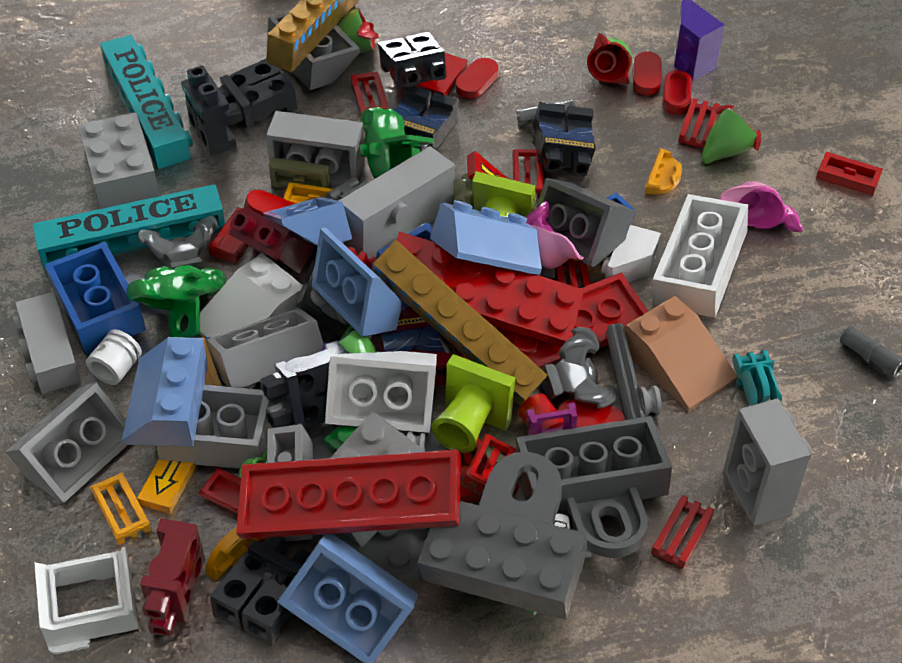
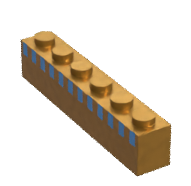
[266,0,359,72]
[372,240,547,406]

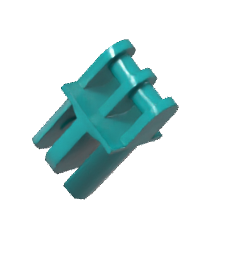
[732,350,782,406]

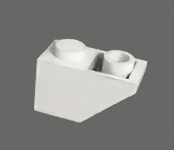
[601,225,661,282]

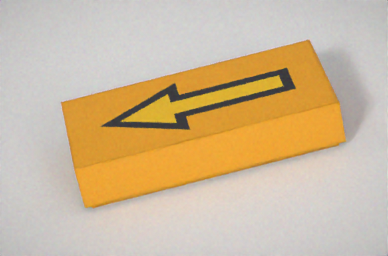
[137,459,197,514]

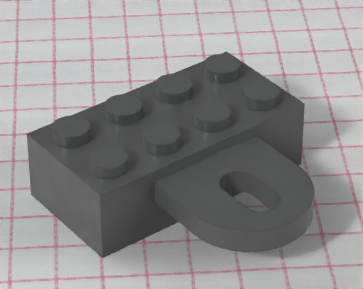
[516,416,672,558]
[418,452,587,620]

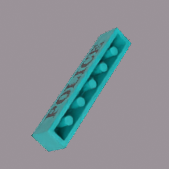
[100,34,193,169]
[32,184,225,271]

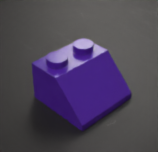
[674,0,725,81]

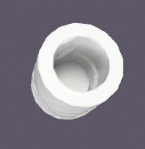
[86,329,142,385]

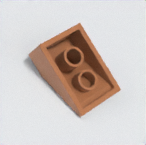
[626,295,738,412]

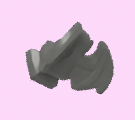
[138,216,218,270]
[539,327,616,409]

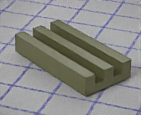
[269,157,331,188]

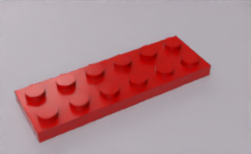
[393,231,584,347]
[452,272,648,369]
[236,450,461,539]

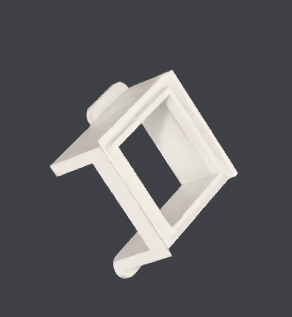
[34,547,139,655]

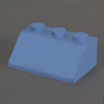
[263,197,352,246]
[430,200,542,275]
[312,228,402,336]
[122,337,208,447]
[278,533,418,663]

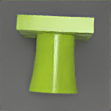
[472,171,535,217]
[432,354,515,453]

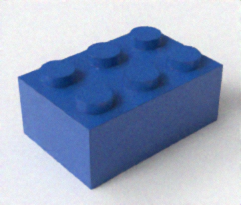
[45,242,146,355]

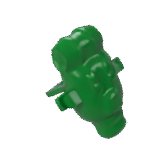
[360,107,434,179]
[126,265,226,338]

